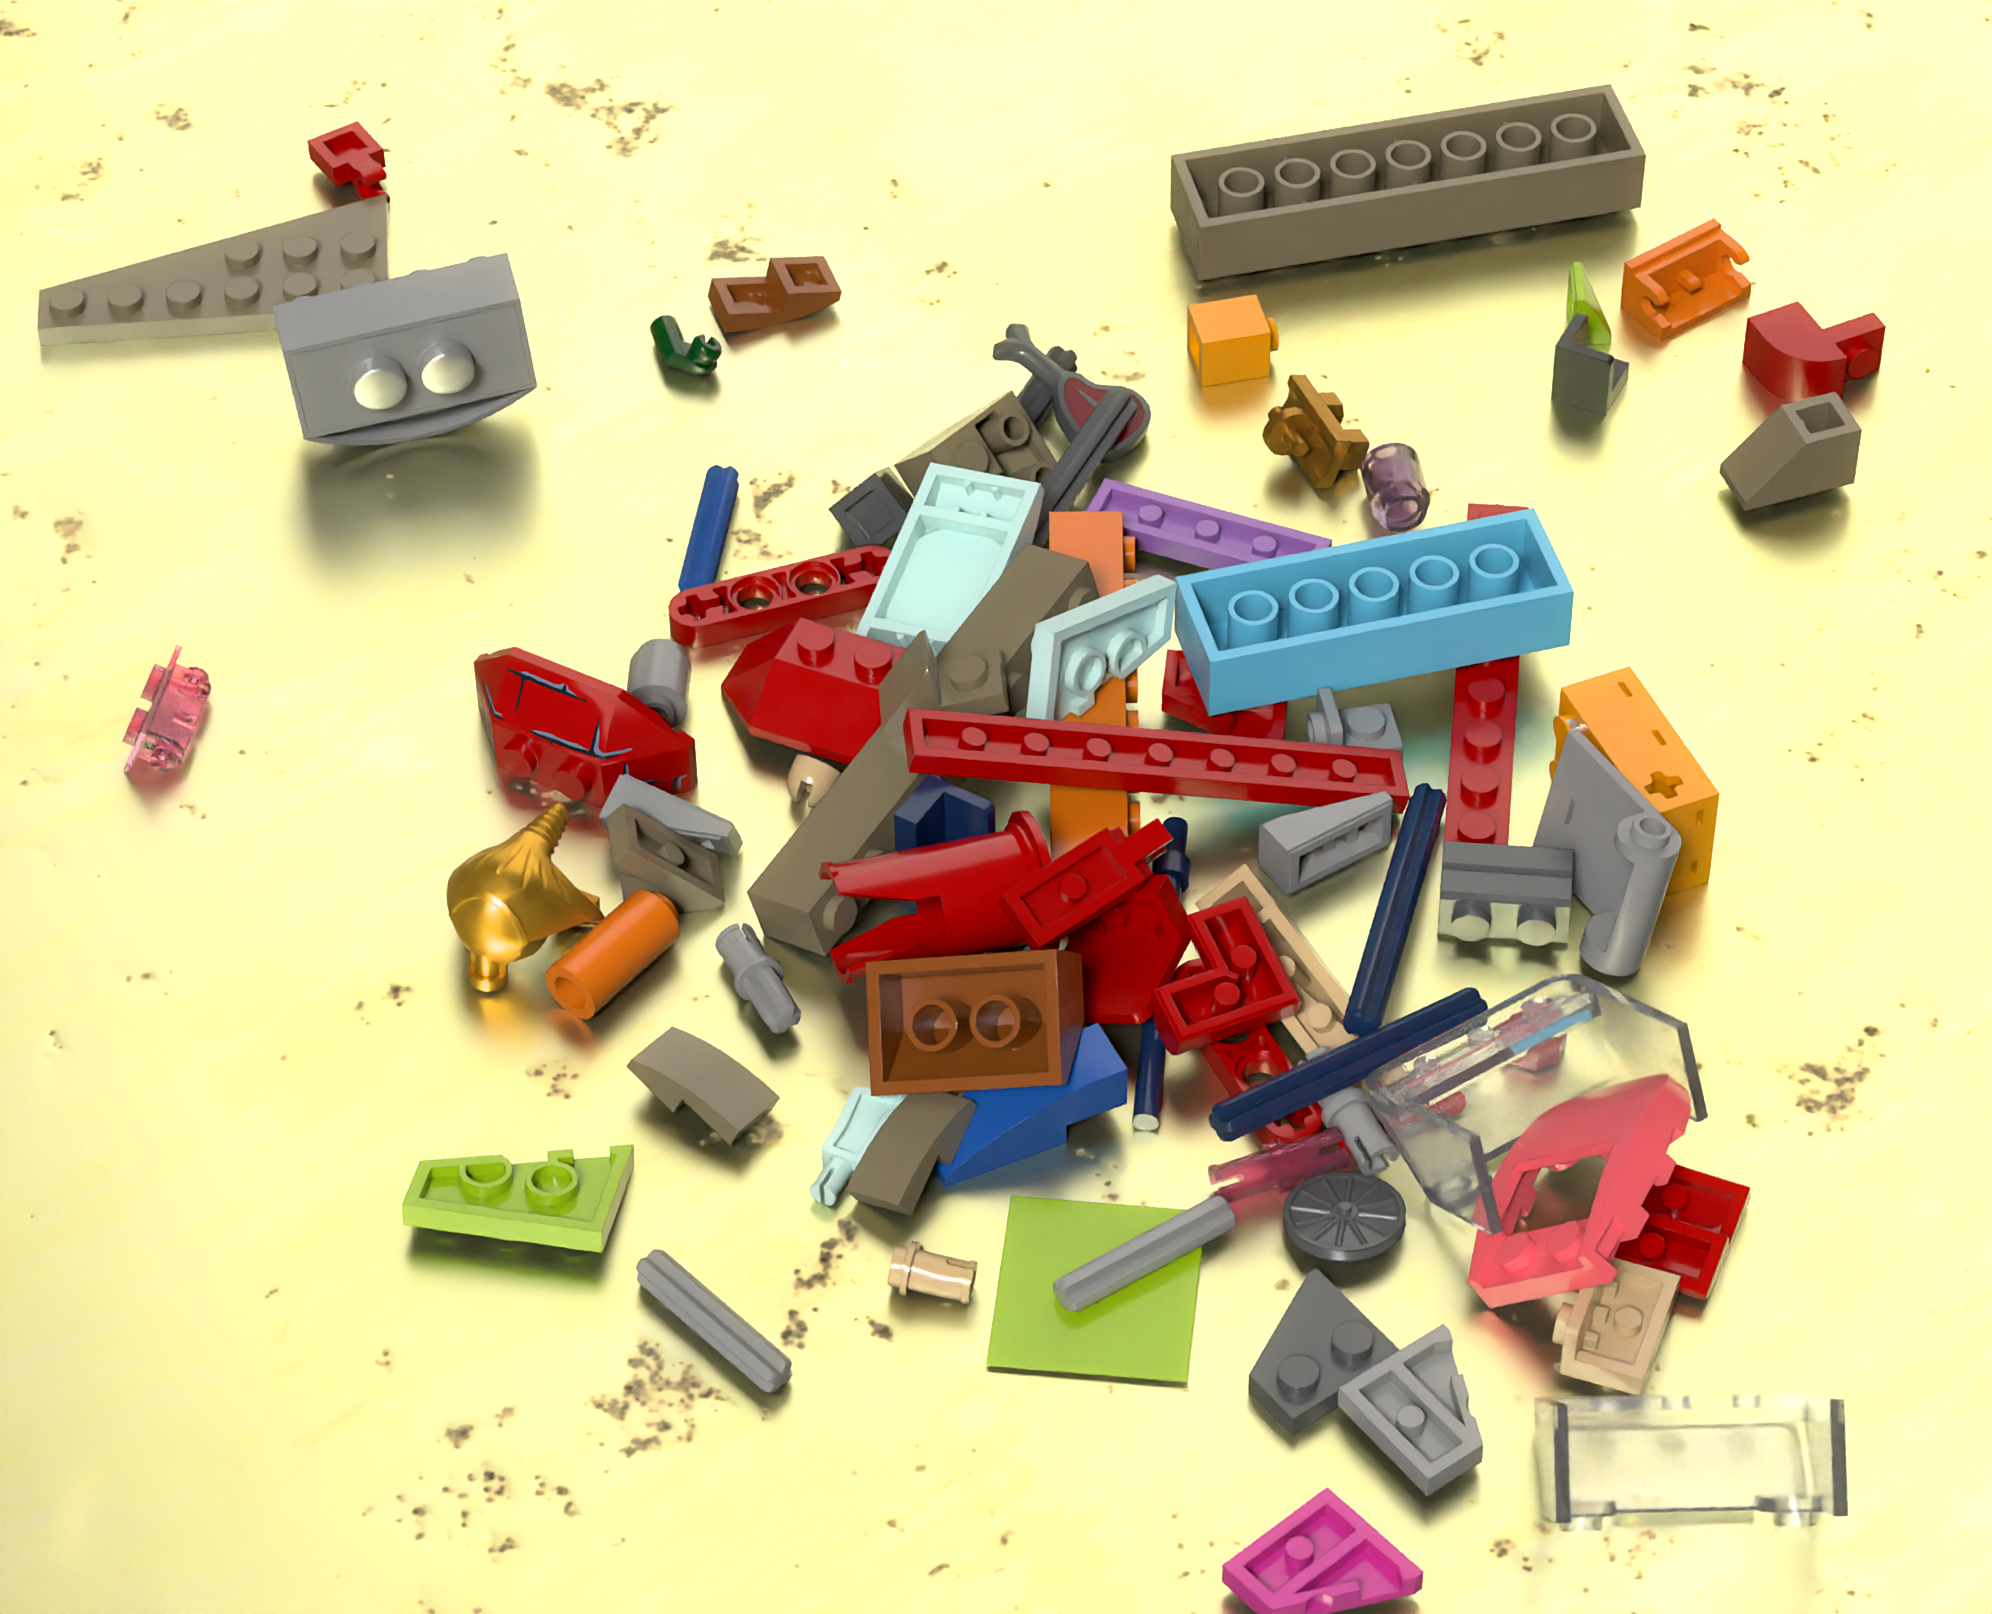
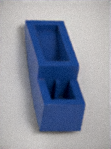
[933,1023,1127,1188]

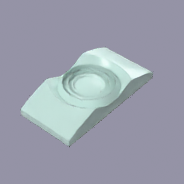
[855,462,1044,657]

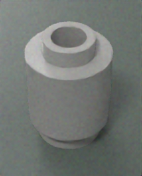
[626,638,692,728]

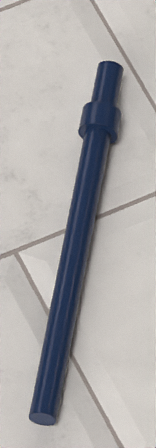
[1132,817,1191,1131]

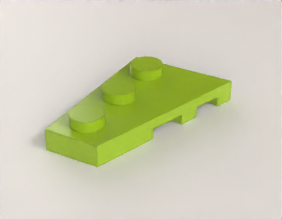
[402,1144,634,1253]

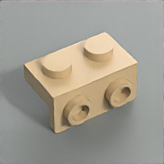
[1552,1258,1681,1396]

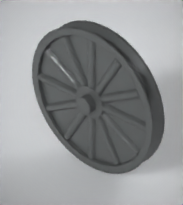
[1283,1171,1406,1261]

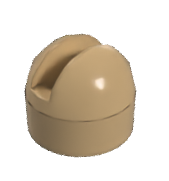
[787,755,842,807]

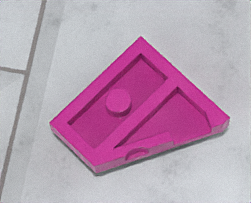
[1222,1487,1424,1614]

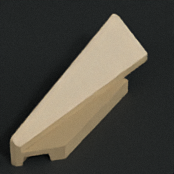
[1194,863,1427,1104]

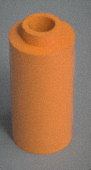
[545,889,680,1019]

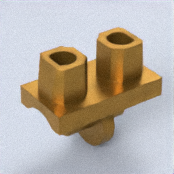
[1262,375,1370,488]

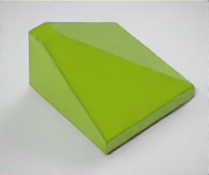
[1566,262,1612,344]

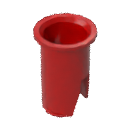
[818,810,1060,984]

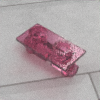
[122,645,211,773]

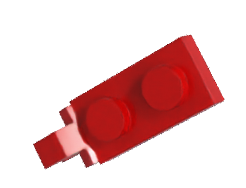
[997,818,1173,951]

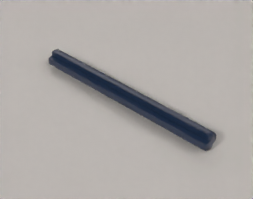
[1342,783,1447,1037]

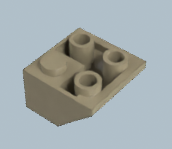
[894,390,1057,499]

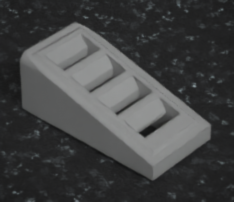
[599,774,743,854]
[1258,791,1393,895]

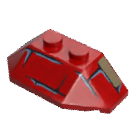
[473,647,698,809]

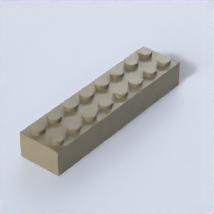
[1170,84,1646,281]

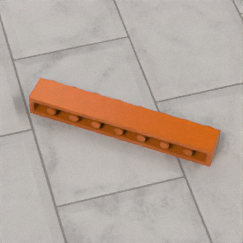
[1049,511,1140,861]

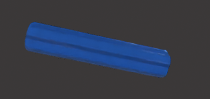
[678,464,739,592]

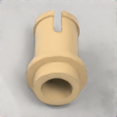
[887,1241,978,1305]

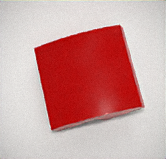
[1614,1164,1751,1301]

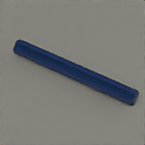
[1208,987,1489,1142]

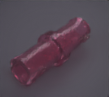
[1207,1125,1350,1204]

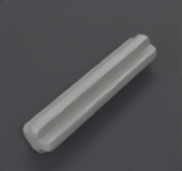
[1053,1195,1236,1312]
[636,1249,793,1393]

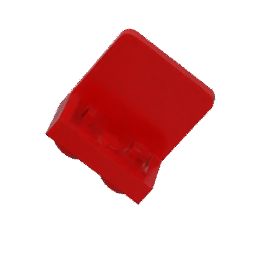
[1064,874,1191,1024]

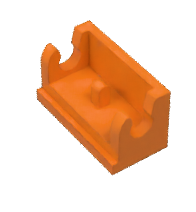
[1620,218,1752,341]

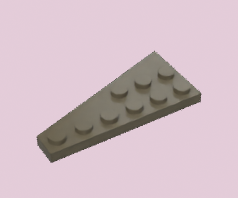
[37,194,389,346]

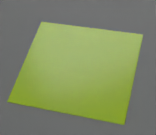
[986,1196,1203,1382]

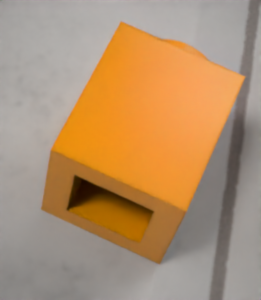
[1187,294,1279,388]

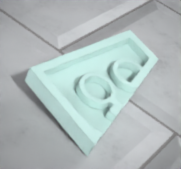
[1026,574,1177,721]

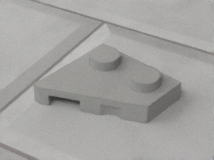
[1338,1324,1483,1496]

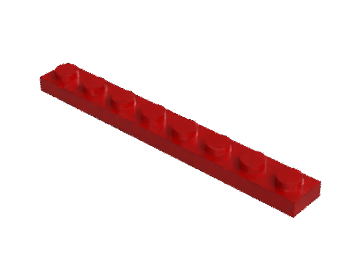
[1444,503,1529,845]
[902,708,1410,814]

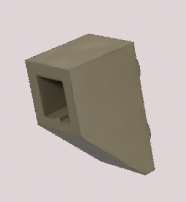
[1719,391,1862,511]

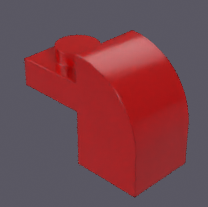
[1742,301,1886,402]

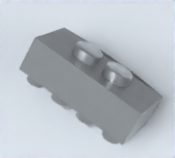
[272,253,537,446]

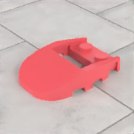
[1467,1073,1691,1308]

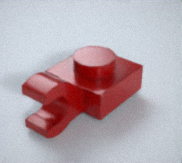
[307,121,390,203]

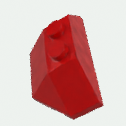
[721,618,906,765]

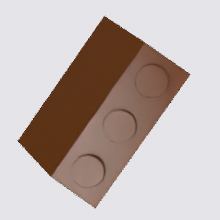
[865,949,1084,1096]

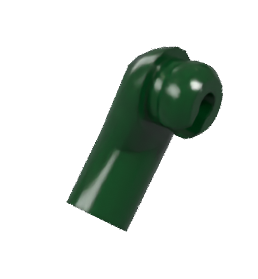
[650,315,722,376]

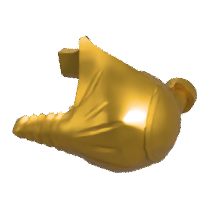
[446,802,605,991]

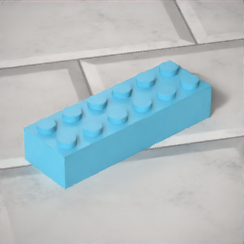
[1174,508,1574,716]

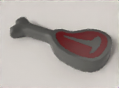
[992,323,1152,463]

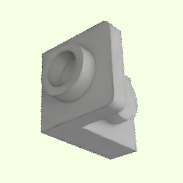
[1306,687,1404,762]

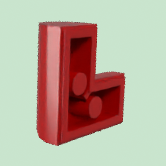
[1151,895,1301,1056]

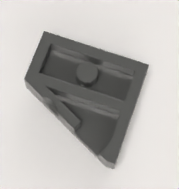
[1248,1268,1400,1436]

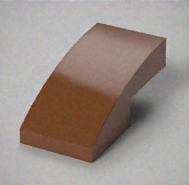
[707,256,842,333]

